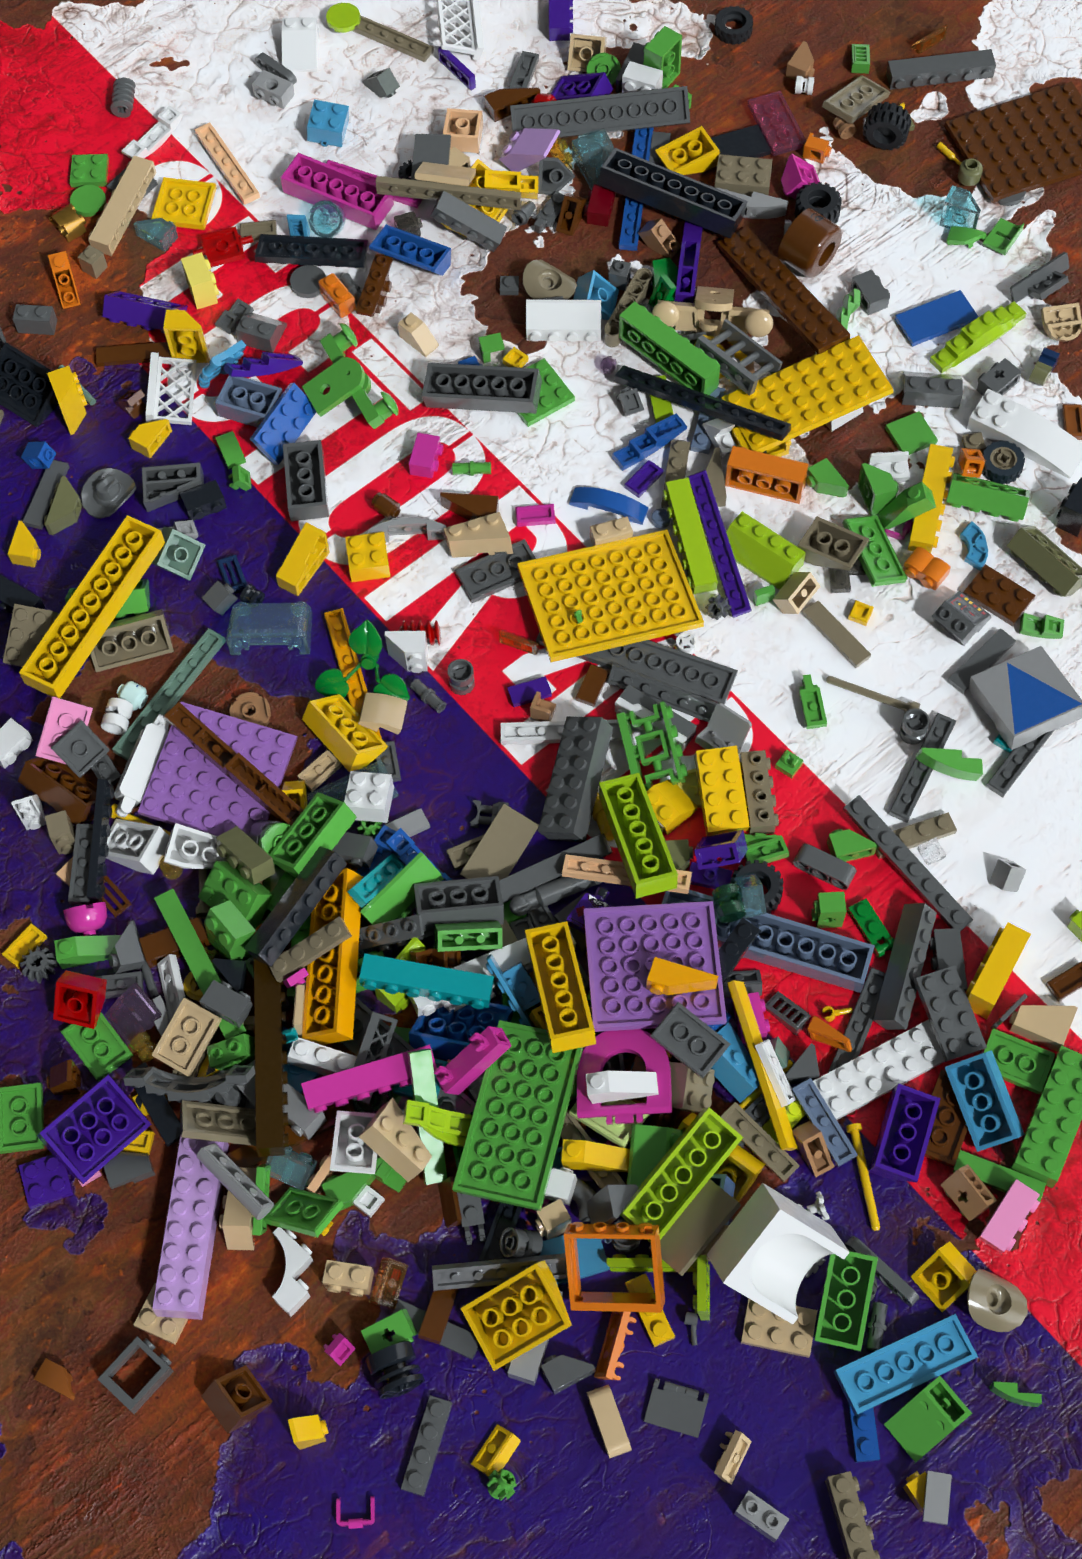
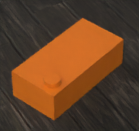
[725,446,809,504]

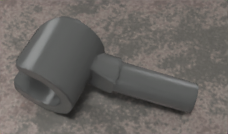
[684,1312,698,1346]

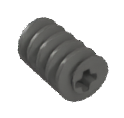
[110,77,136,118]

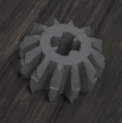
[20,946,58,984]

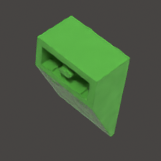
[884,1376,972,1463]

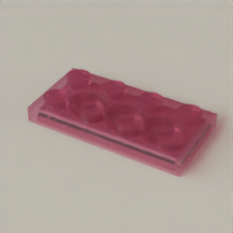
[747,91,806,156]

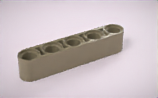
[604,268,652,347]

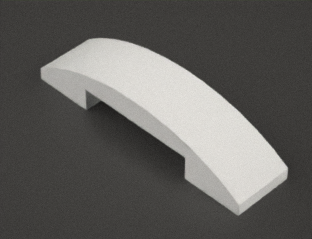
[122,105,183,159]

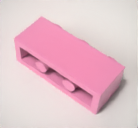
[978,1179,1040,1254]

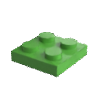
[70,154,109,188]

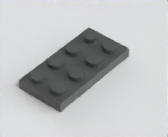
[914,965,987,1062]

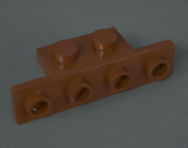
[356,254,393,317]

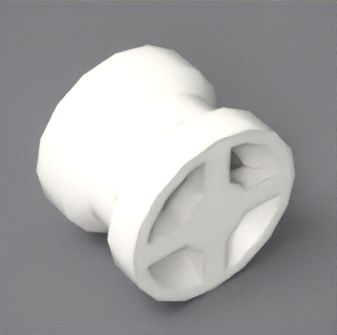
[675,632,696,655]

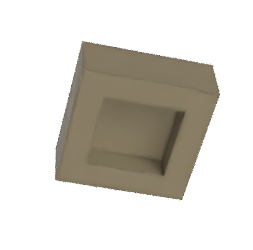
[962,432,986,453]

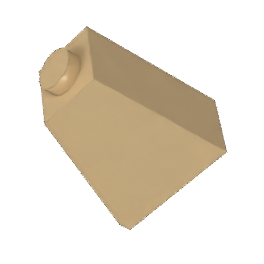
[1009,1005,1078,1052]

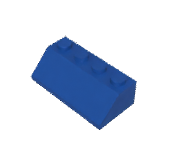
[369,224,451,276]

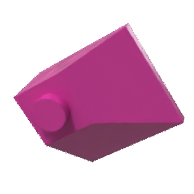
[781,154,820,200]

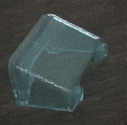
[226,602,312,655]

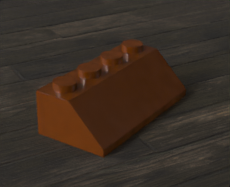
[18,757,97,825]

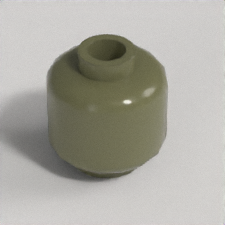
[958,158,983,186]

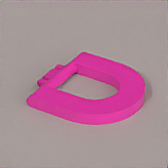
[577,1029,672,1125]

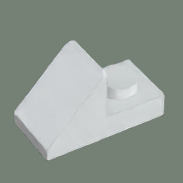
[703,418,737,457]

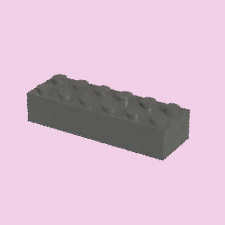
[422,363,542,414]
[538,716,613,842]

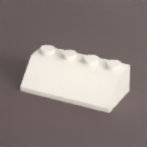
[526,299,601,342]

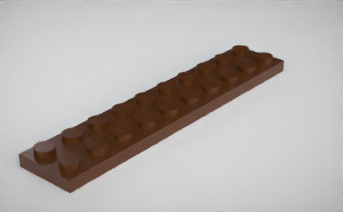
[717,227,850,354]

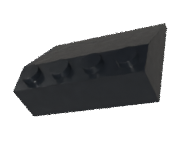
[0,342,59,427]

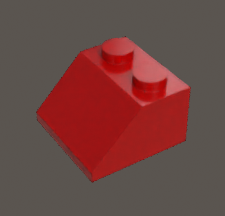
[53,970,107,1029]

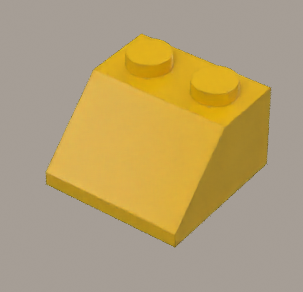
[646,779,699,835]
[911,1241,976,1312]

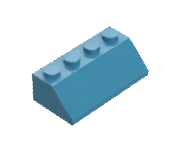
[945,1050,1025,1152]

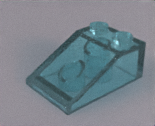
[572,129,614,190]

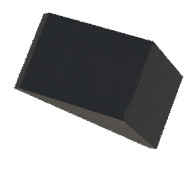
[212,958,248,993]

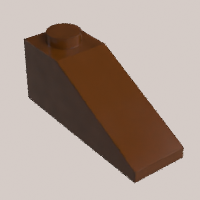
[484,87,540,122]
[440,492,499,521]

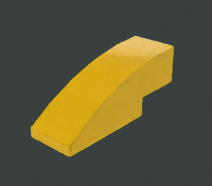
[484,170,539,199]

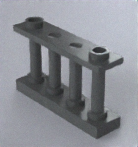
[695,319,783,396]

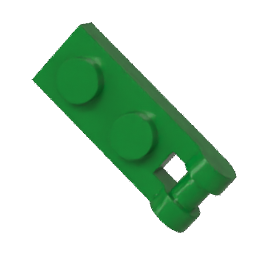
[847,898,894,958]

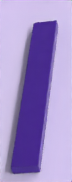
[687,470,752,618]

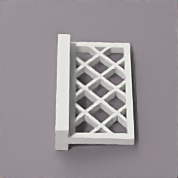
[436,0,484,60]
[146,352,196,425]

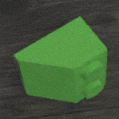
[857,463,899,516]

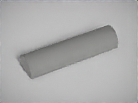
[196,1143,274,1220]

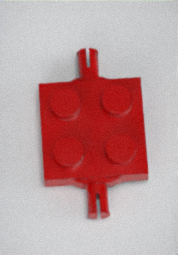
[192,226,254,267]

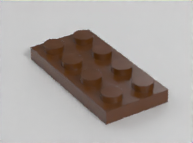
[925,1069,968,1168]

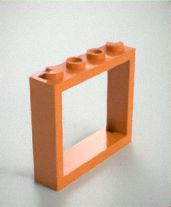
[564,1222,665,1313]

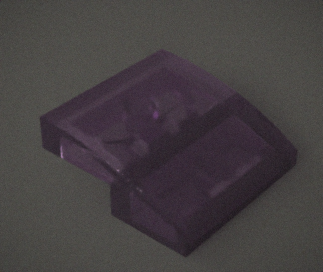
[105,983,162,1046]

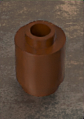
[371,493,401,520]

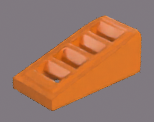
[808,1016,852,1052]

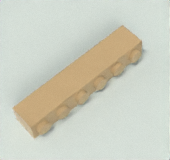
[88,156,157,256]

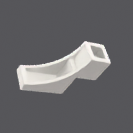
[273,1227,314,1317]

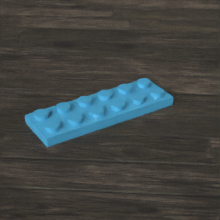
[834,1314,978,1416]

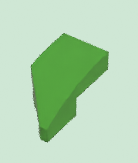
[947,226,987,249]

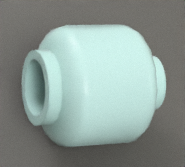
[117,681,148,711]

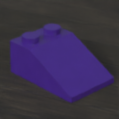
[551,72,613,100]

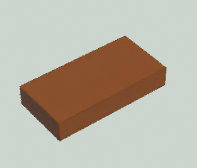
[1062,404,1082,440]

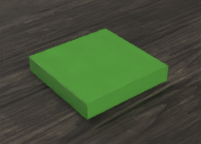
[885,411,938,455]

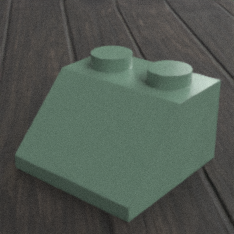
[151,527,206,580]

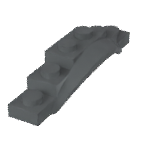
[123,1065,255,1103]

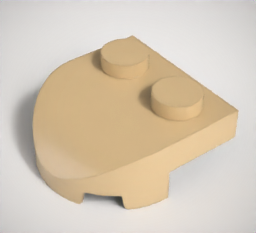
[1041,303,1082,342]

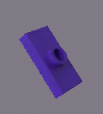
[689,862,733,892]

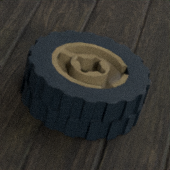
[982,441,1025,484]

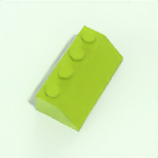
[726,511,806,591]

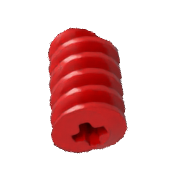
[399,620,441,646]

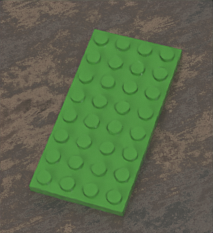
[452,1020,583,1211]

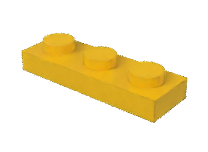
[625,1273,675,1347]

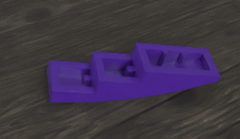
[224,352,303,377]

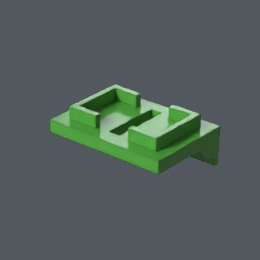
[983,218,1024,255]

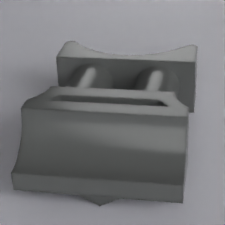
[470,800,509,828]

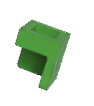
[478,333,504,363]
[375,1161,407,1193]

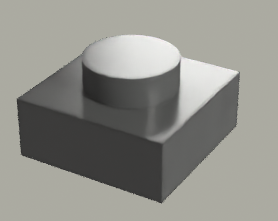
[500,276,519,295]

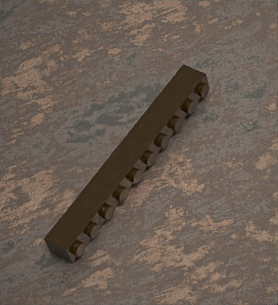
[254,952,289,1157]

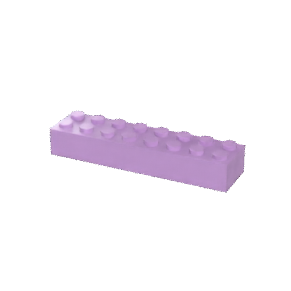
[152,1136,229,1320]

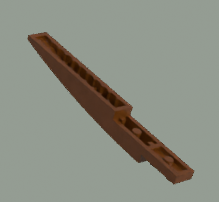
[164,702,303,826]

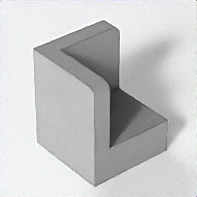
[990,859,1027,892]

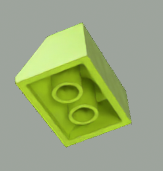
[375,937,426,1014]

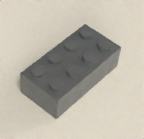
[283,440,329,521]

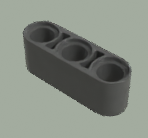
[793,844,857,890]

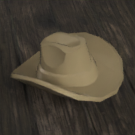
[523,260,577,300]
[967,1269,1028,1332]

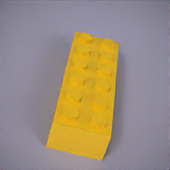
[525,921,596,1053]

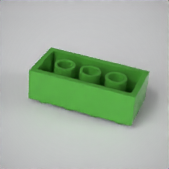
[814,1250,878,1351]

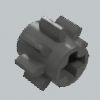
[705,594,731,620]

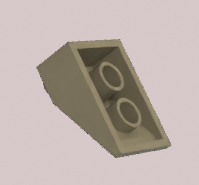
[797,516,869,570]

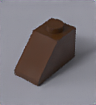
[556,194,587,236]
[47,1059,81,1095]

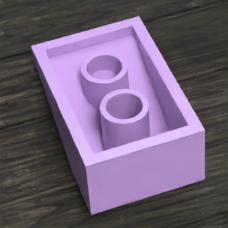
[499,128,560,172]

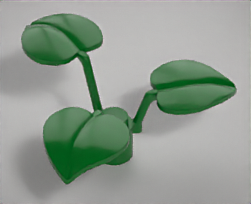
[315,620,410,701]

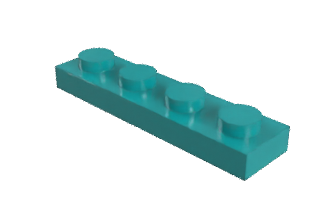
[348,853,405,908]

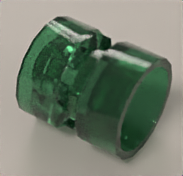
[712,884,746,923]

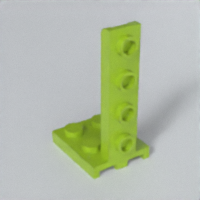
[607,1254,710,1320]

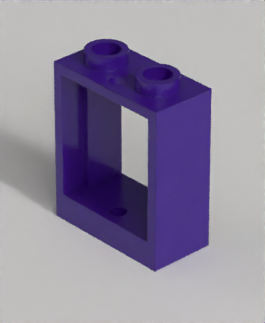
[694,830,748,870]

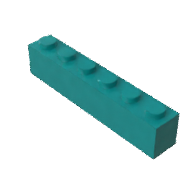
[359,953,494,1009]

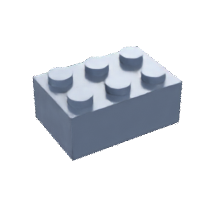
[215,375,283,428]

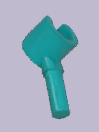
[282,1027,298,1044]

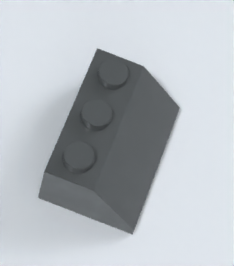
[902,371,963,409]

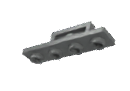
[1010,252,1069,303]
[358,915,424,951]

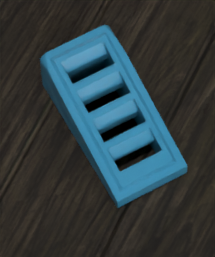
[287,214,310,237]

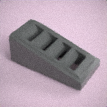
[765,991,811,1035]

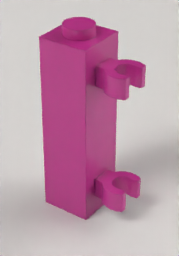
[434,1026,512,1095]

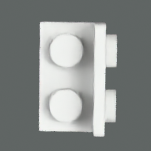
[868,451,910,482]

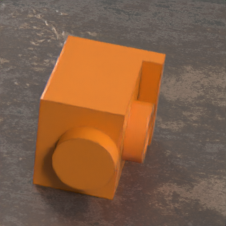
[803,133,832,164]
[958,448,985,478]

